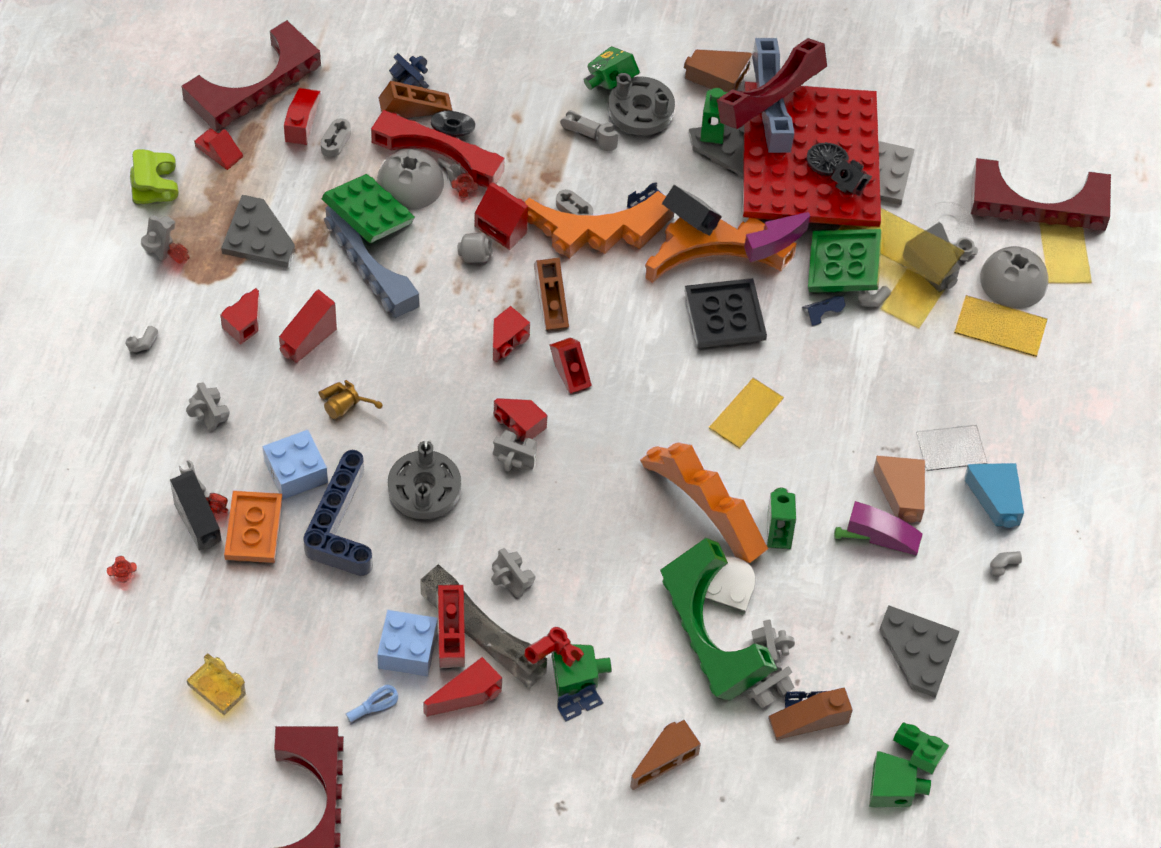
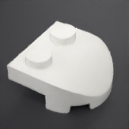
[705,556,756,612]

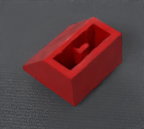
[474,182,528,250]

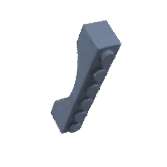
[752,38,794,153]
[324,206,420,318]

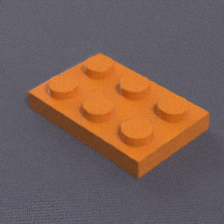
[224,491,283,563]

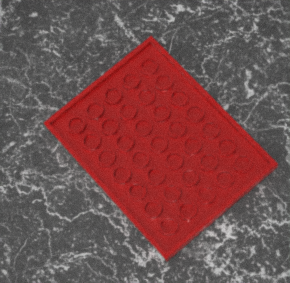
[743,81,881,227]

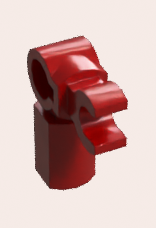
[524,627,584,667]

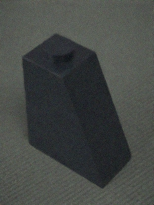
[662,185,722,236]
[170,470,222,550]

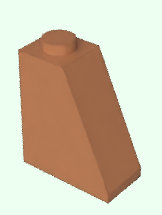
[873,455,925,523]

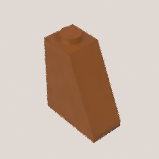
[683,49,752,92]

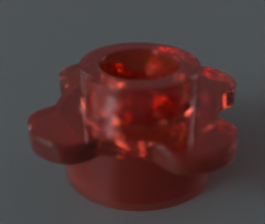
[451,173,478,198]
[167,242,190,264]
[206,493,228,514]
[107,556,137,583]

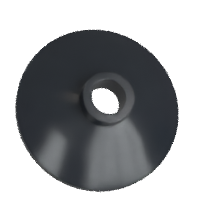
[431,111,475,137]

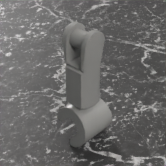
[560,110,618,151]

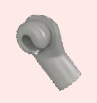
[858,286,891,307]
[125,326,158,353]
[990,551,1022,575]

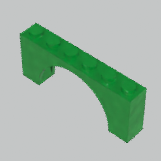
[660,538,777,701]

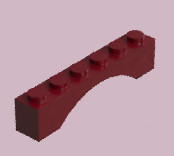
[717,38,828,129]

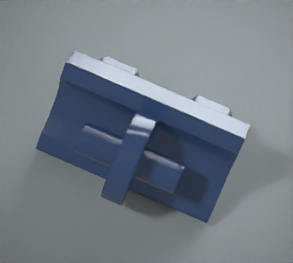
[389,53,429,89]

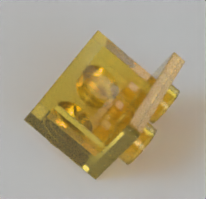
[186,653,246,715]

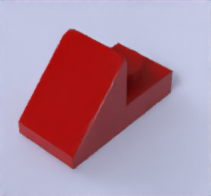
[194,128,243,170]

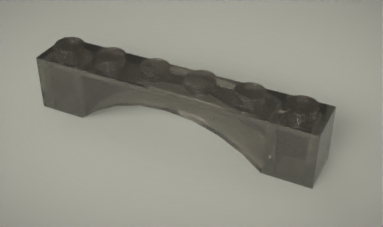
[420,564,547,689]

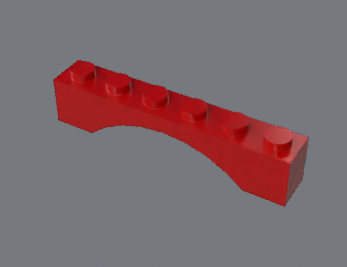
[371,110,505,188]

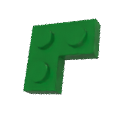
[893,722,949,775]

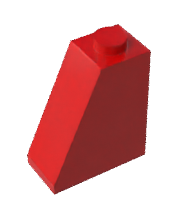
[279,289,337,363]

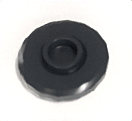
[806,142,849,176]

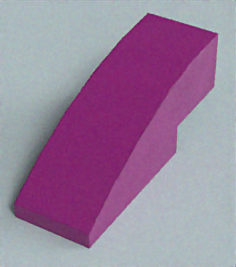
[744,212,810,262]
[847,501,923,556]

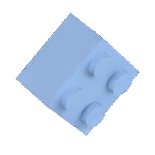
[262,430,328,499]
[377,610,438,677]

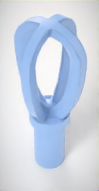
[346,685,398,723]

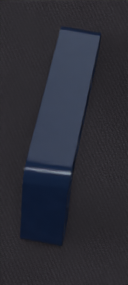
[303,449,373,576]

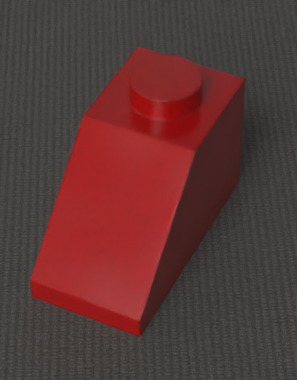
[549,337,592,394]

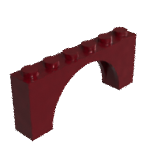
[181,20,321,132]
[970,158,1111,231]
[274,726,344,848]

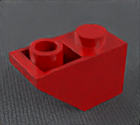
[220,288,260,345]
[493,306,530,362]
[493,398,548,442]

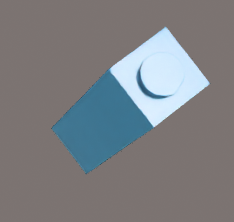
[964,463,1024,528]

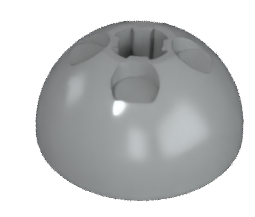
[377,149,444,210]
[980,246,1049,308]

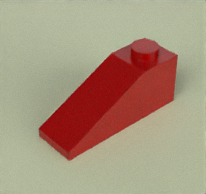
[284,88,321,145]
[438,585,465,668]
[423,657,502,717]

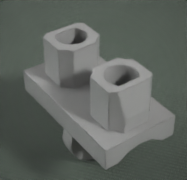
[141,215,175,261]
[186,382,230,431]
[493,430,537,472]
[491,548,536,598]
[751,619,795,672]
[745,666,795,708]

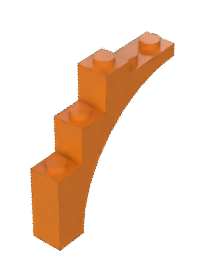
[525,191,674,259]
[645,217,797,283]
[640,442,768,563]

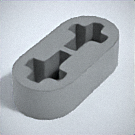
[321,118,351,157]
[556,189,593,215]

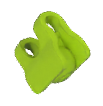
[130,149,179,204]

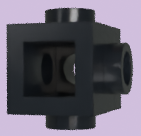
[831,159,872,196]

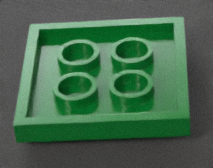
[321,174,415,243]
[808,229,882,292]

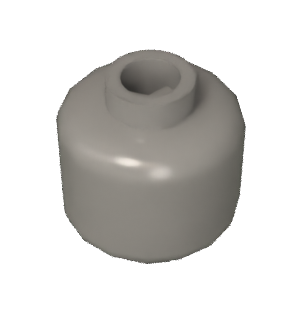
[457,232,493,263]

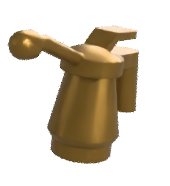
[318,380,383,419]

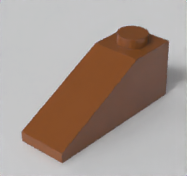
[378,81,453,118]
[534,257,569,330]
[768,687,853,740]
[630,720,701,790]

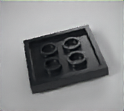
[684,278,767,348]

